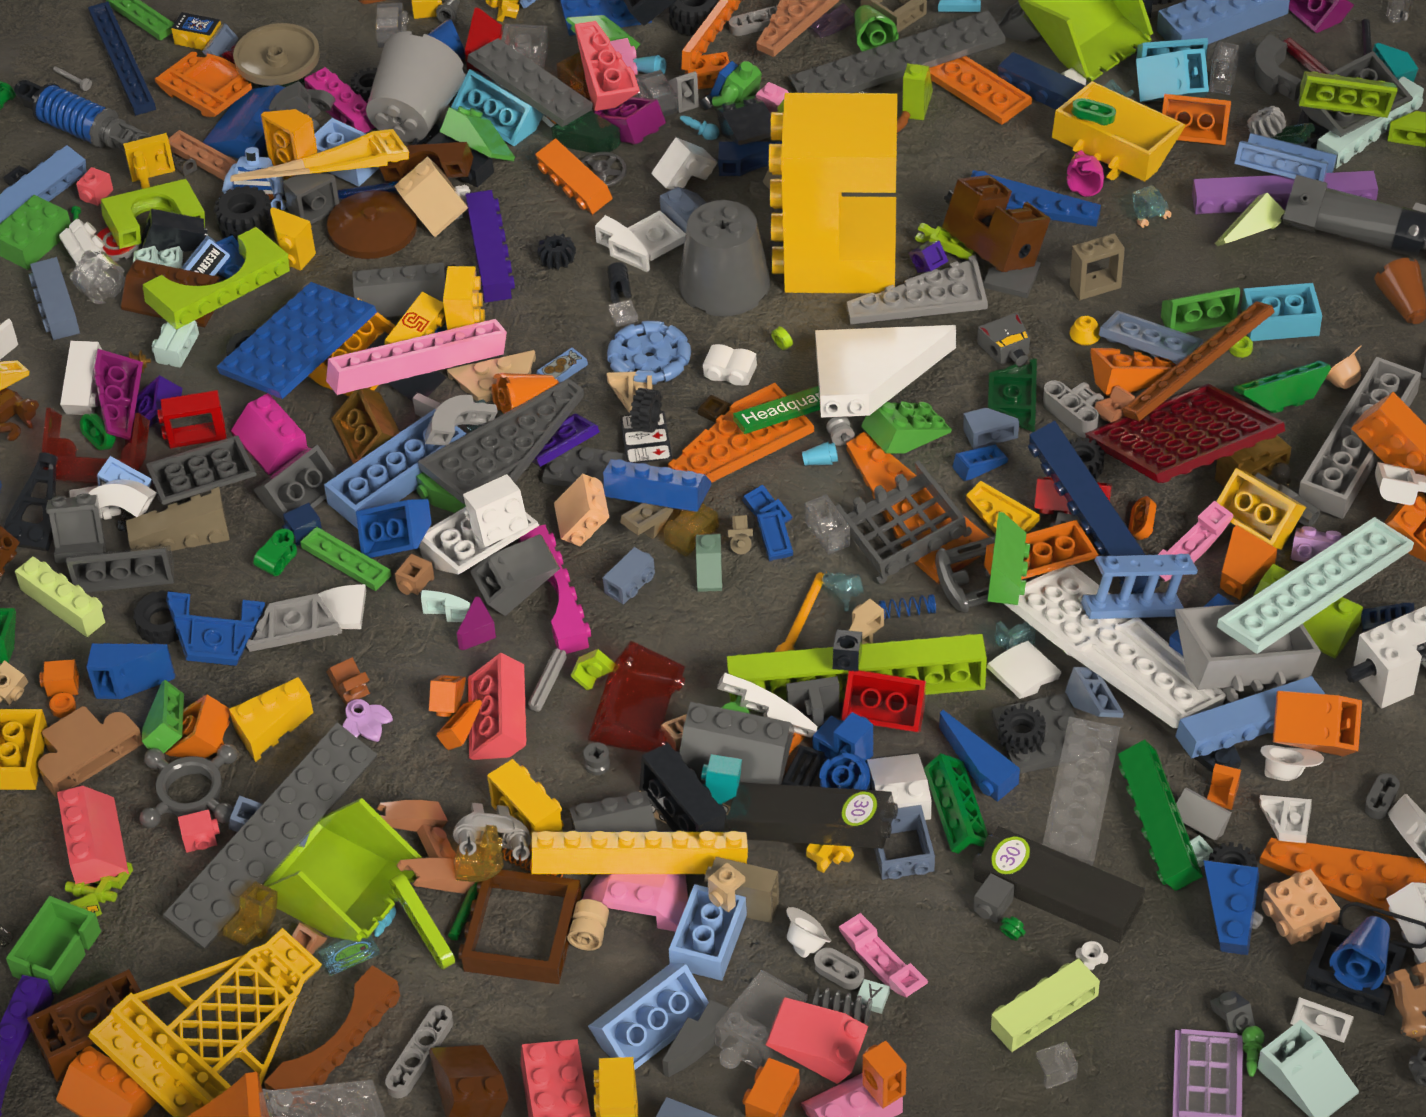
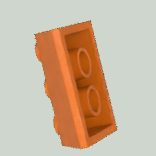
[1162,94,1231,145]
[56,1046,157,1117]

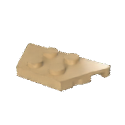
[447,350,536,403]

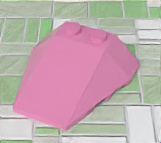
[582,874,688,932]

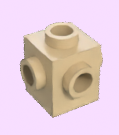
[0,660,28,705]

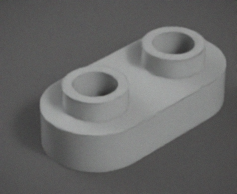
[814,948,864,990]

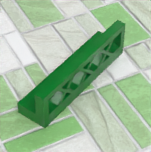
[924,753,991,854]

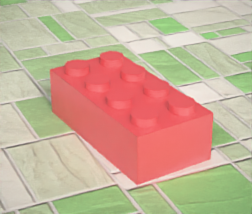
[520,1039,591,1117]

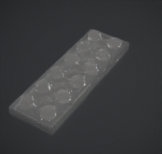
[1040,717,1121,866]

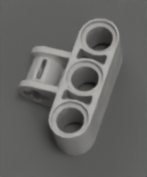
[1043,380,1104,438]

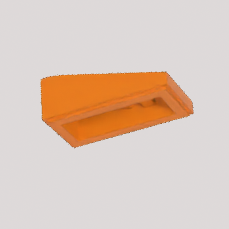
[436,699,482,750]

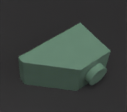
[696,534,722,592]

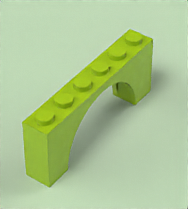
[142,227,290,330]

